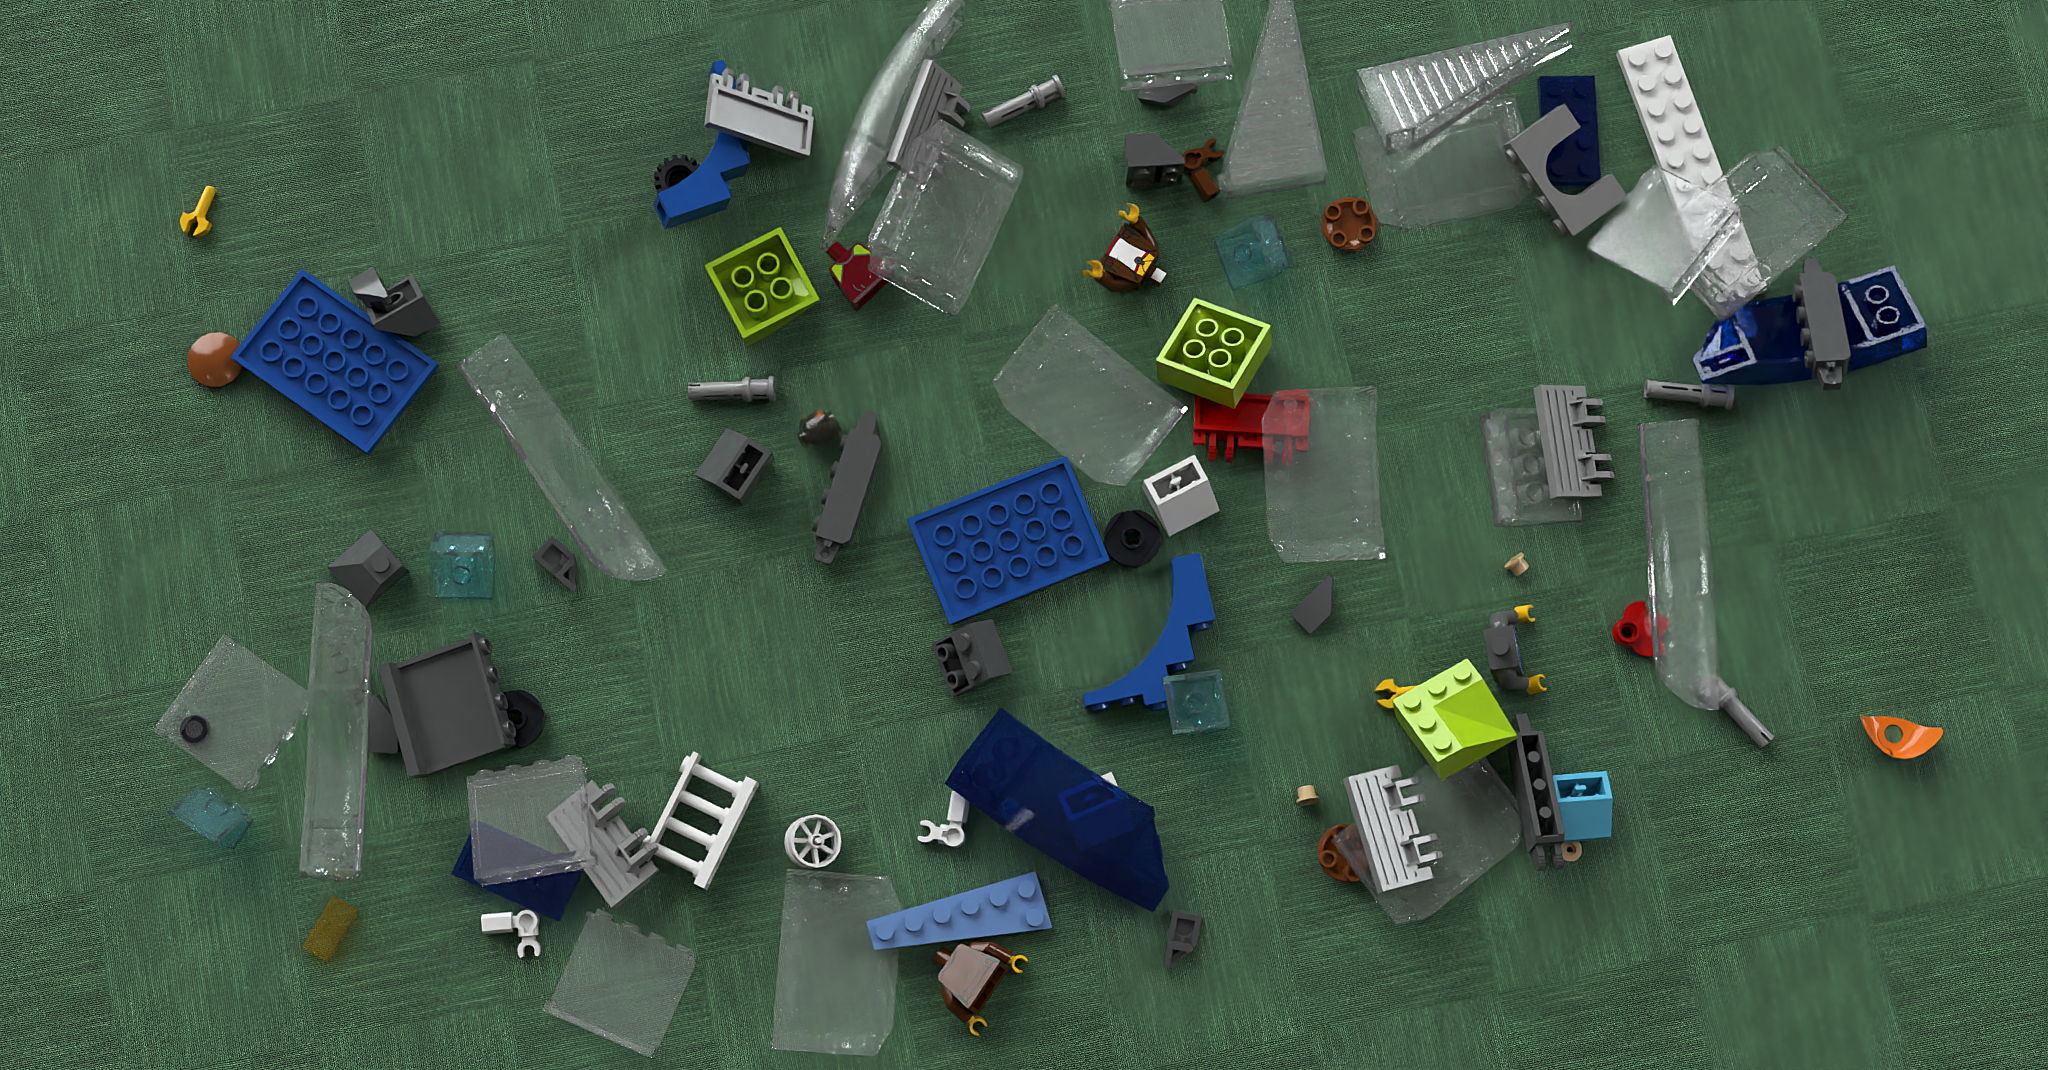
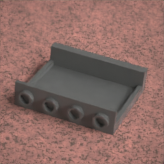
[378,632,516,778]

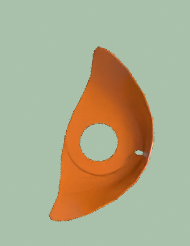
[1861,714,1944,759]

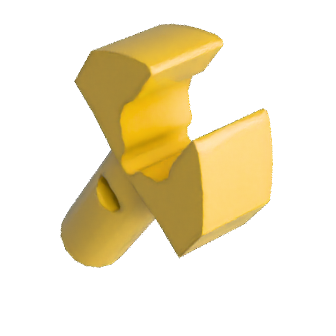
[180,186,216,239]
[1374,679,1418,710]

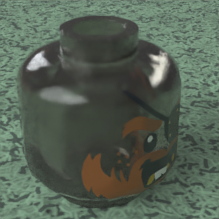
[797,410,841,452]

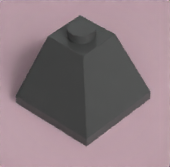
[363,274,440,337]
[327,529,410,610]

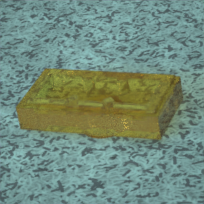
[302,895,360,962]

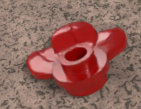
[1612,600,1668,657]

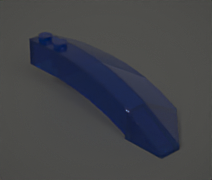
[1692,265,1927,385]
[945,708,1170,912]

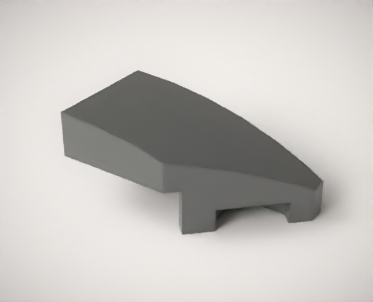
[1138,73,1199,108]
[348,267,392,308]
[533,536,576,592]
[1290,574,1334,634]
[368,694,400,754]
[1163,909,1202,968]

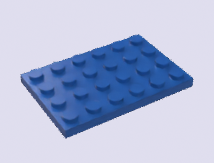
[231,269,439,455]
[907,456,1110,626]

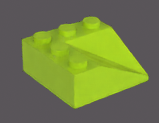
[704,227,820,347]
[1156,298,1272,409]
[1392,659,1517,781]

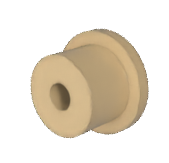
[1504,553,1529,576]
[1296,785,1320,806]
[1561,841,1582,862]

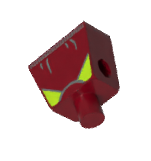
[826,241,895,312]

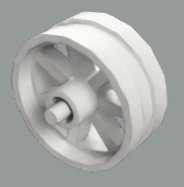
[784,814,842,869]

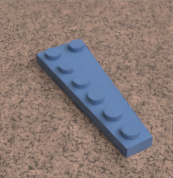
[865,871,1052,951]

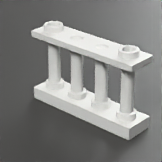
[640,751,759,890]

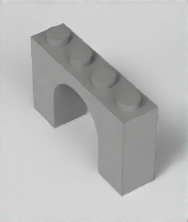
[1503,104,1628,237]

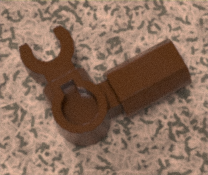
[1182,138,1224,203]

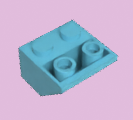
[1552,771,1613,843]

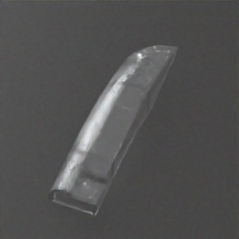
[821,0,966,253]
[456,332,668,581]
[1637,418,1719,710]
[299,582,373,882]

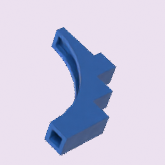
[653,60,755,230]
[1082,553,1215,712]

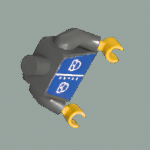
[1484,605,1547,695]

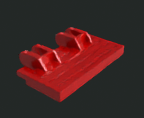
[1193,393,1309,467]

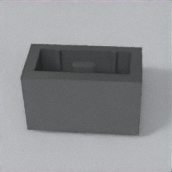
[1123,133,1185,188]
[695,428,774,506]
[931,619,1013,698]

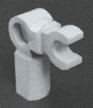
[918,791,971,848]
[481,909,541,957]

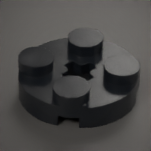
[1104,510,1161,568]
[503,690,546,749]

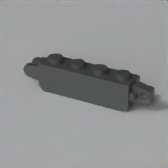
[1792,257,1851,391]
[812,411,883,566]
[1506,713,1564,871]

